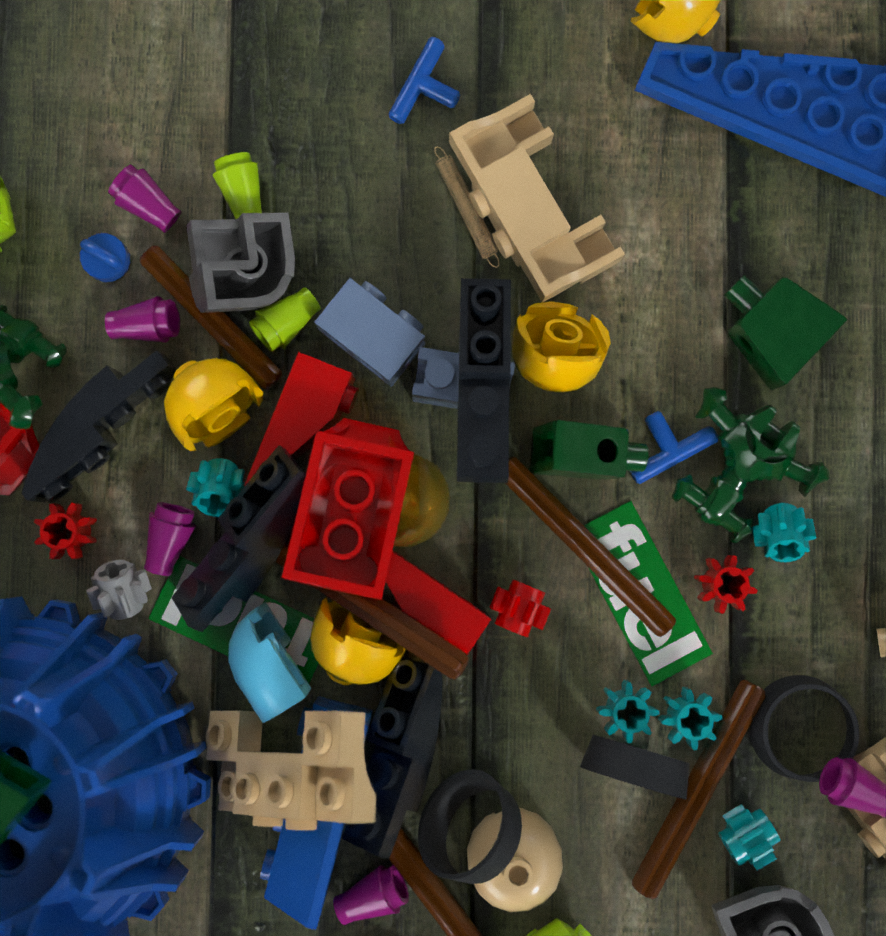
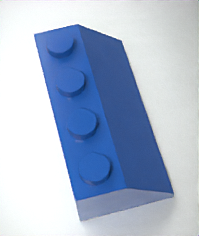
[260,696,373,930]

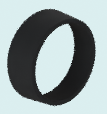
[749,675,859,782]
[580,735,690,800]
[418,769,522,884]

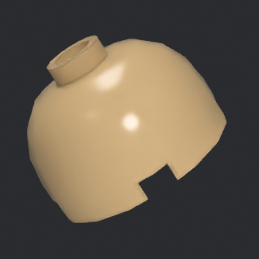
[467,808,563,912]

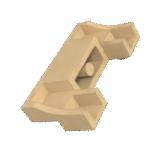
[449,94,625,302]
[206,711,376,830]

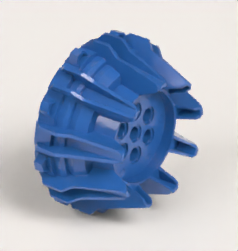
[0,596,211,936]

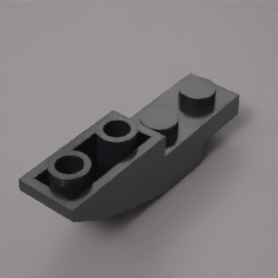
[457,278,511,483]
[22,350,177,503]
[171,445,306,632]
[342,650,443,859]

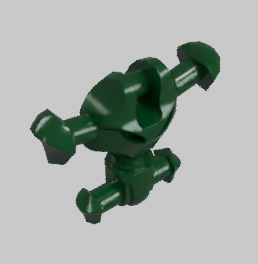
[0,304,67,429]
[671,387,830,544]

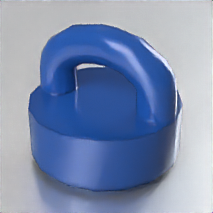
[80,233,130,282]

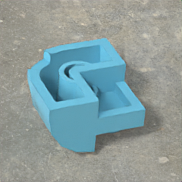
[228,602,312,723]

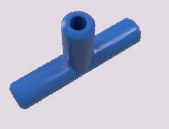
[388,37,460,124]
[630,411,719,484]

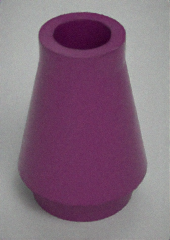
[108,164,182,233]
[105,296,180,343]
[144,502,196,576]
[819,757,886,818]
[333,865,409,925]

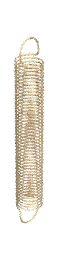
[435,147,499,267]

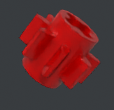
[34,503,97,560]
[694,555,758,614]
[490,579,551,637]

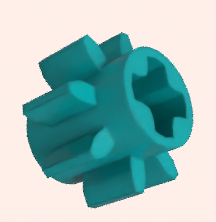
[186,458,245,517]
[752,503,816,562]
[596,679,659,743]
[658,687,722,751]
[718,804,781,871]

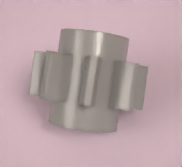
[86,560,152,620]

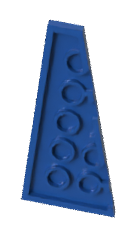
[634,42,886,197]

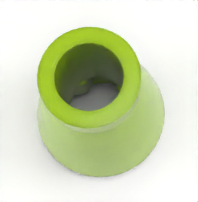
[212,152,262,219]
[249,287,321,352]

